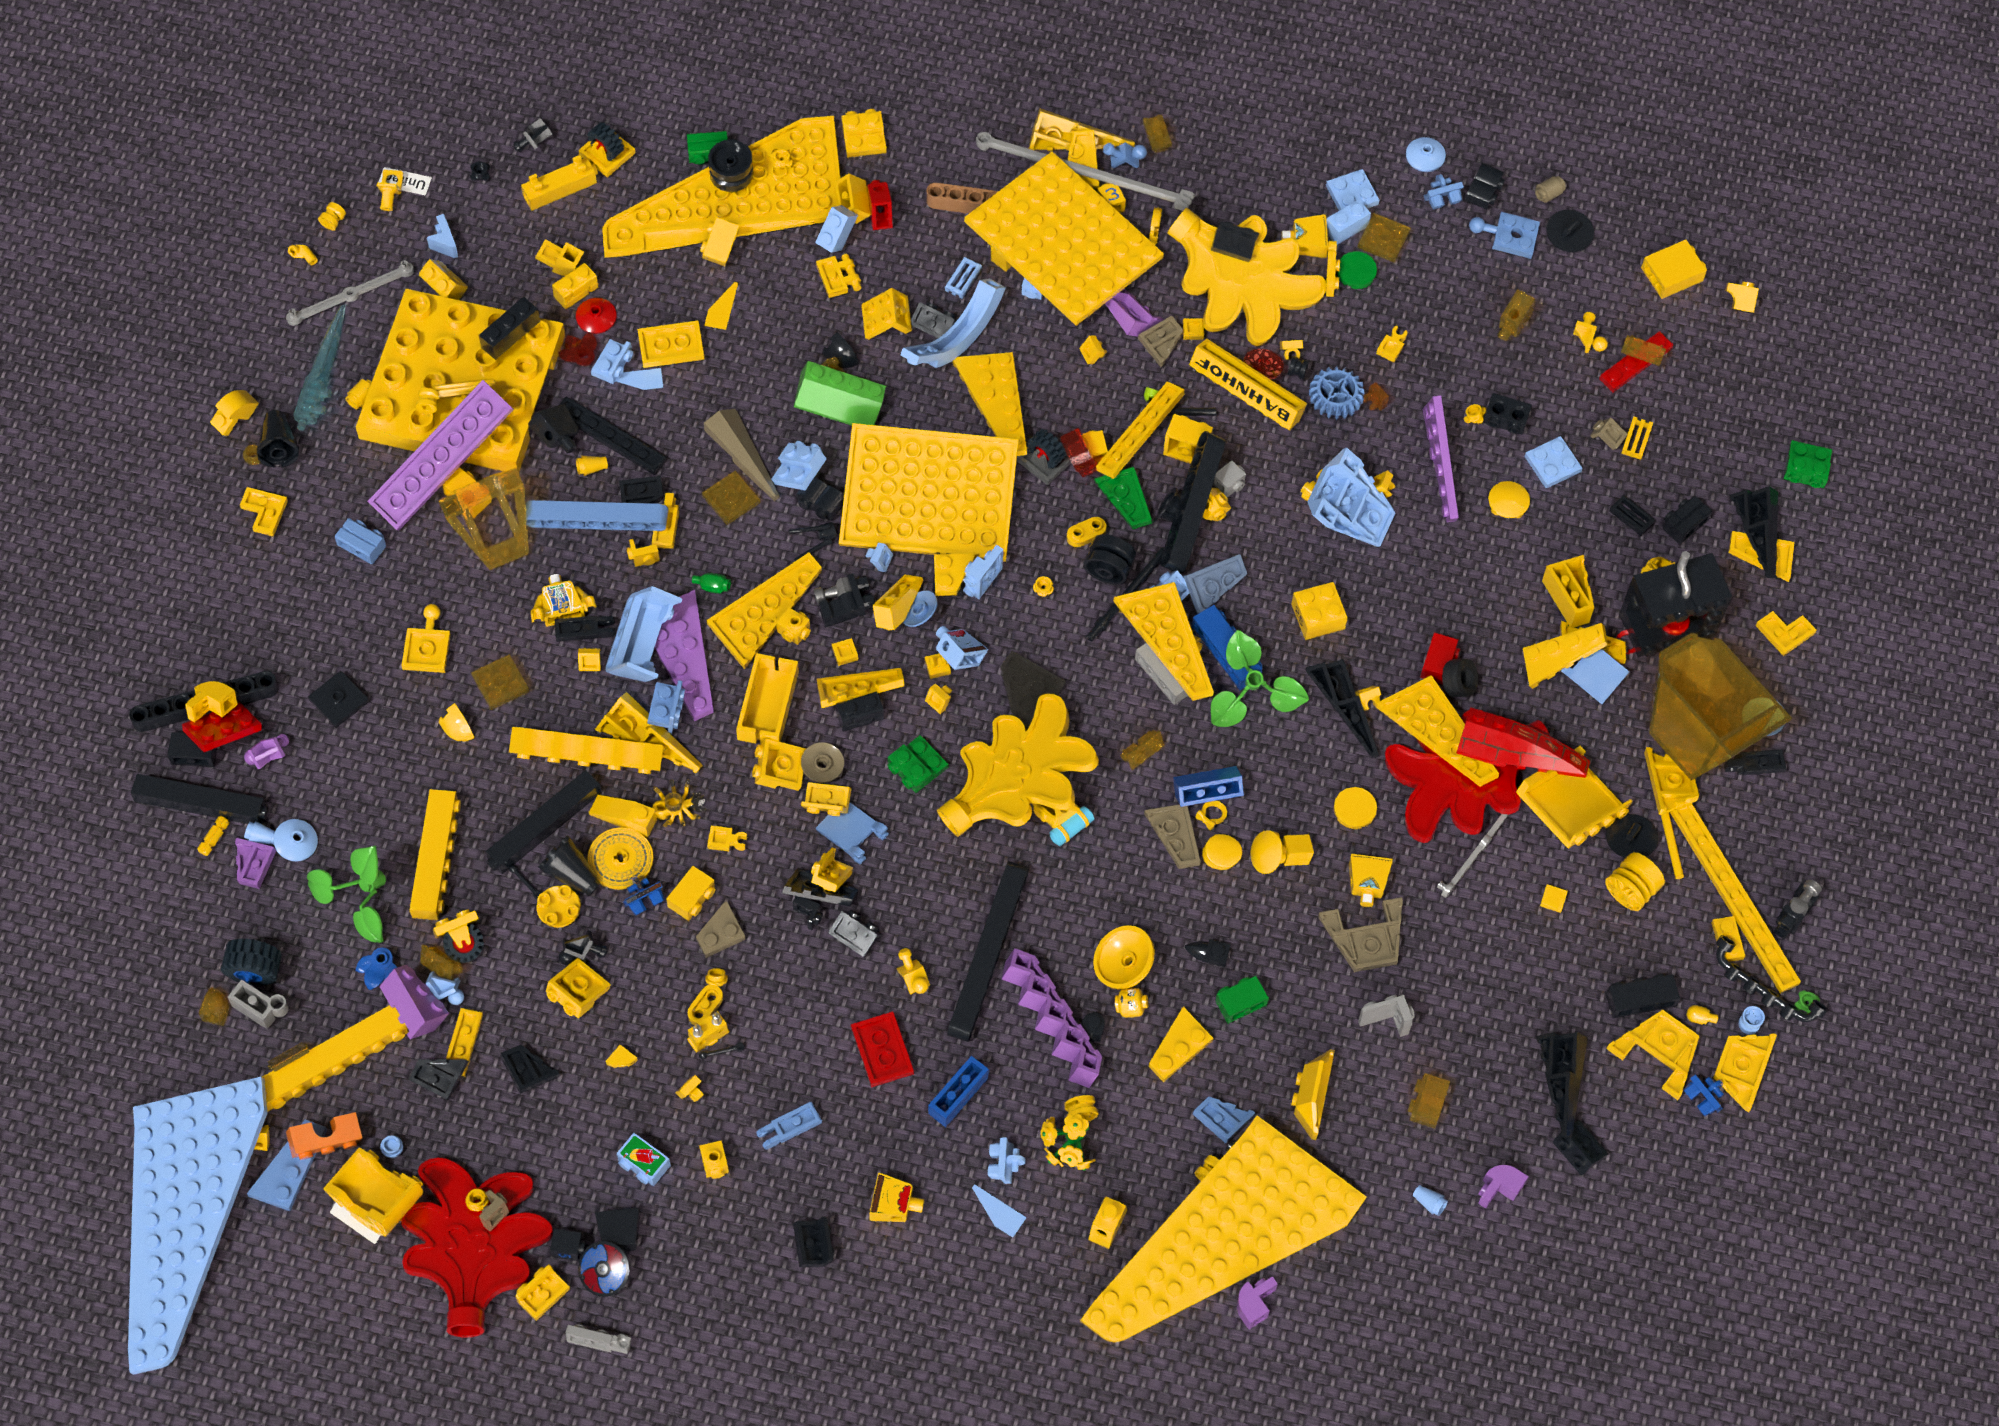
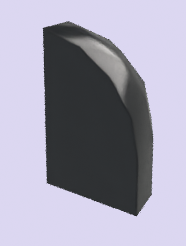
[822,332,859,368]

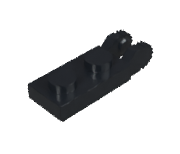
[555,615,616,642]

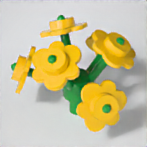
[1041,1114,1096,1171]

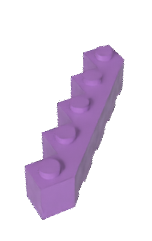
[1002,948,1102,1088]

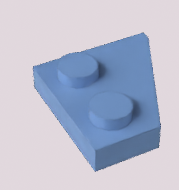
[1193,1097,1255,1143]

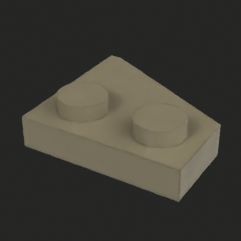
[1138,316,1183,367]

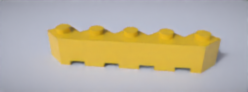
[509,727,663,774]

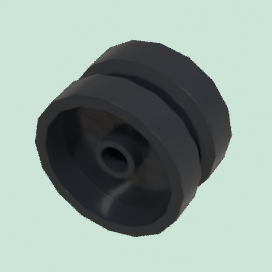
[708,139,753,192]
[1083,534,1136,585]

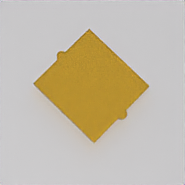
[267,1042,309,1072]

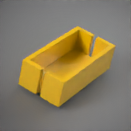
[736,653,799,744]

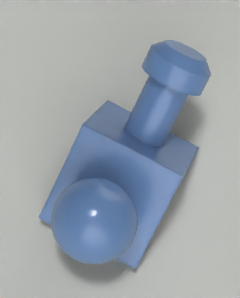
[1103,142,1147,168]

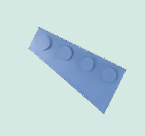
[247,1120,327,1211]

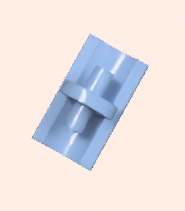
[988,1137,1025,1184]

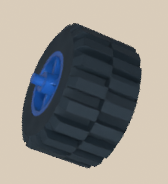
[221,939,282,986]

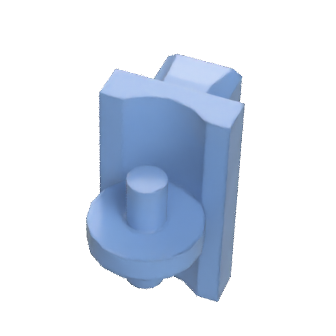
[1424,174,1463,210]

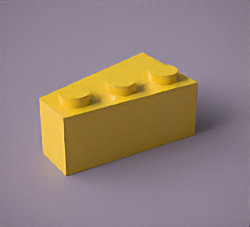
[1542,555,1594,628]

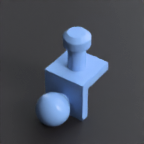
[425,971,464,1005]

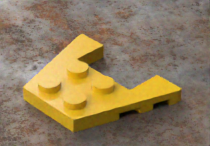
[1606,1010,1699,1100]

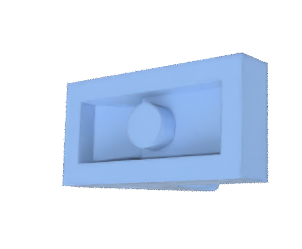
[427,214,458,258]

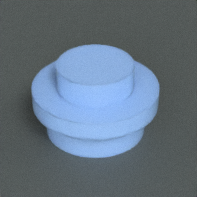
[380,1135,403,1158]

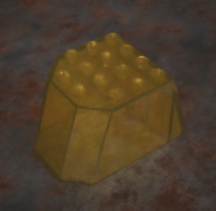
[1649,633,1792,780]

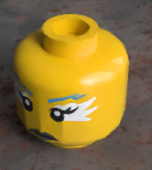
[1115,988,1148,1018]

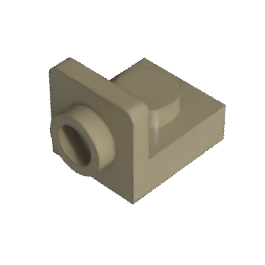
[1590,417,1628,450]
[479,1190,509,1231]

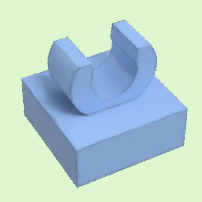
[866,543,893,572]

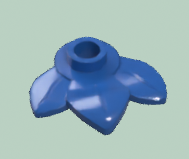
[356,947,397,990]

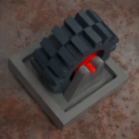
[1017,429,1076,486]

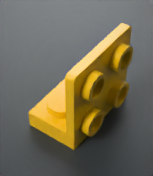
[861,288,912,340]

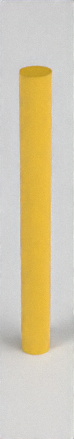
[1661,812,1684,879]

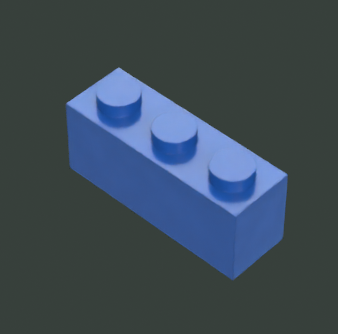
[1173,766,1244,807]
[928,1056,989,1127]

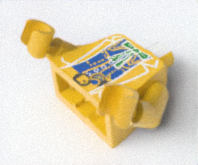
[531,574,597,627]

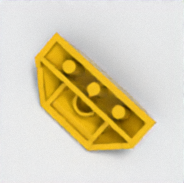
[1291,1049,1335,1140]

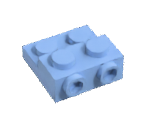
[771,441,826,490]
[963,545,1003,599]

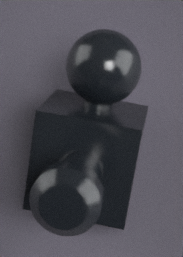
[513,117,553,152]
[559,930,608,965]

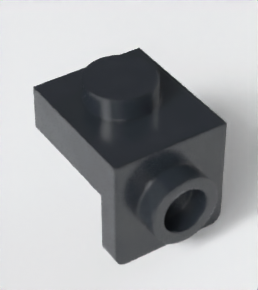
[793,896,823,931]

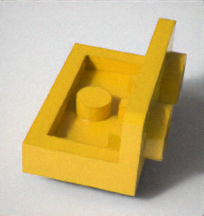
[801,782,851,817]
[811,848,853,892]
[515,1264,570,1321]

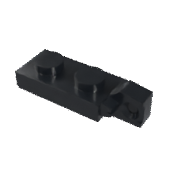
[1724,749,1787,775]

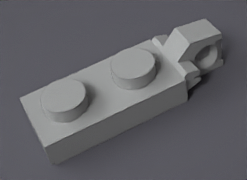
[566,1324,631,1354]

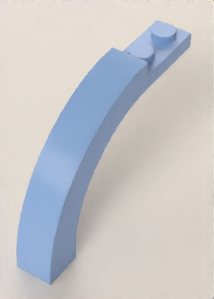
[901,279,1006,368]

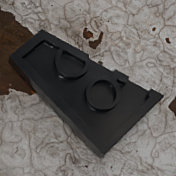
[782,867,859,906]

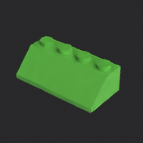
[793,361,886,426]

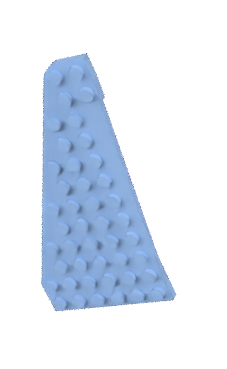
[128,1077,267,1375]

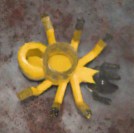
[652,779,706,828]

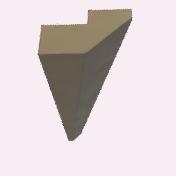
[704,409,779,501]

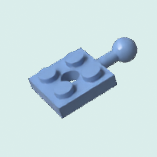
[1469,212,1540,259]

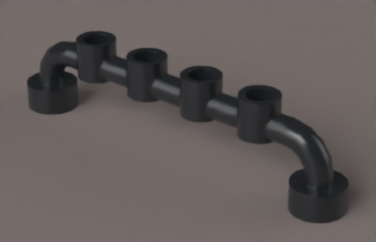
[1716,935,1828,1022]

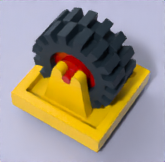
[578,122,636,178]
[432,909,484,963]

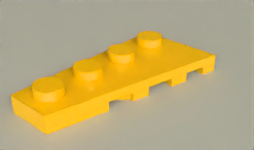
[817,668,904,708]

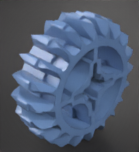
[1309,366,1365,420]

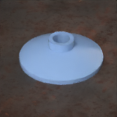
[1406,137,1446,172]
[273,819,318,861]

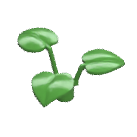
[1210,630,1309,727]
[307,846,386,943]

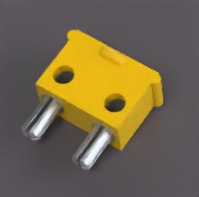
[687,1011,730,1053]

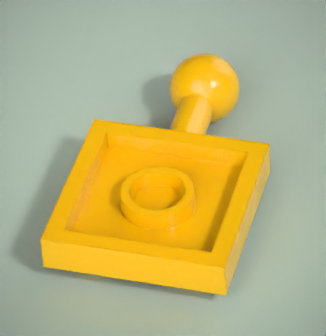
[401,604,451,673]

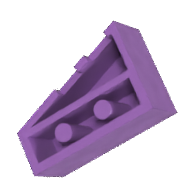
[379,965,449,1039]

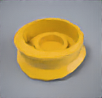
[1202,834,1242,870]

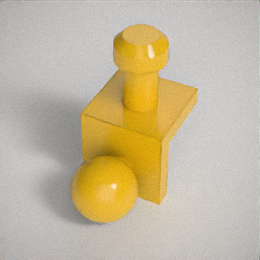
[1573,312,1608,353]
[897,948,930,995]

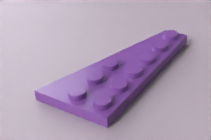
[654,590,714,721]

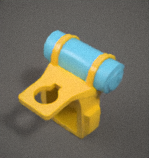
[1032,802,1094,846]

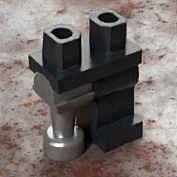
[813,574,875,628]
[1774,879,1822,939]

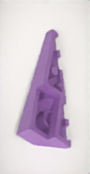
[1105,289,1164,337]

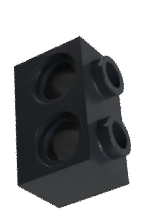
[1483,393,1532,435]

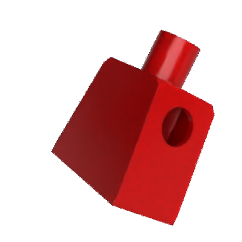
[867,180,893,230]

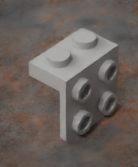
[1358,995,1415,1037]

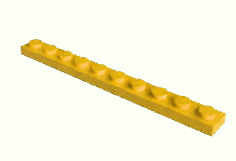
[1670,803,1801,994]

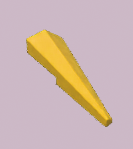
[1029,108,1135,151]
[595,692,703,773]

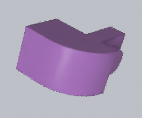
[1478,1165,1528,1208]
[1237,1276,1278,1329]

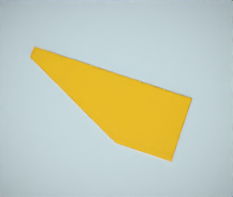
[704,282,738,330]

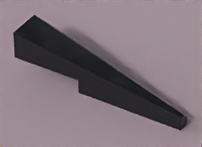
[1730,486,1778,578]
[1305,659,1379,758]
[1537,1032,1588,1139]

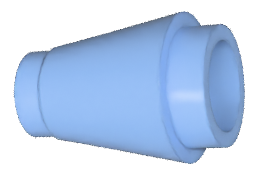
[244,821,275,845]
[1413,1185,1448,1216]

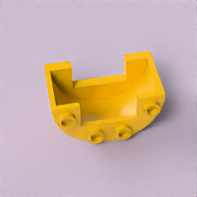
[323,1147,423,1237]

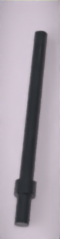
[1086,548,1164,642]

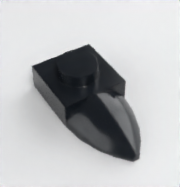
[1185,939,1231,967]

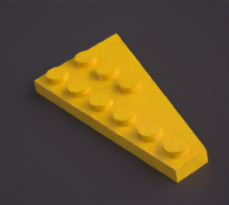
[707,553,822,669]
[1113,582,1214,701]
[1376,675,1499,787]

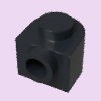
[1081,1012,1105,1042]

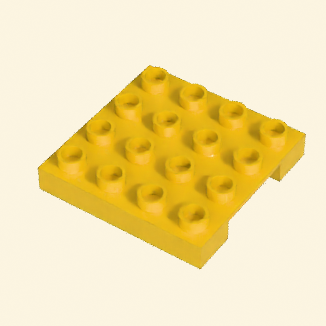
[356,289,565,474]

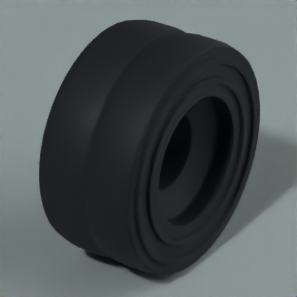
[1442,658,1478,697]

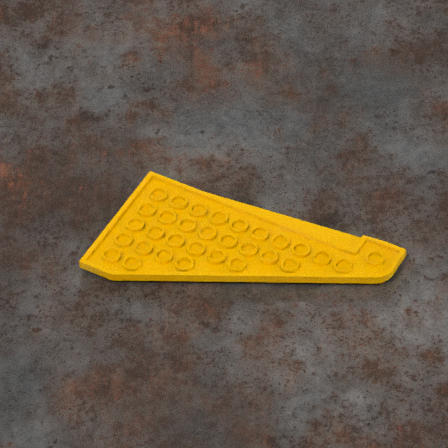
[602,116,840,257]
[1080,1116,1367,1342]

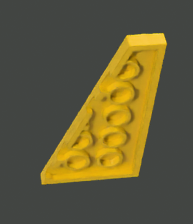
[952,352,1027,456]

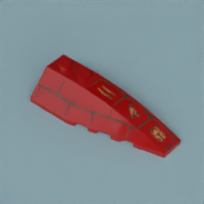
[1456,707,1590,778]

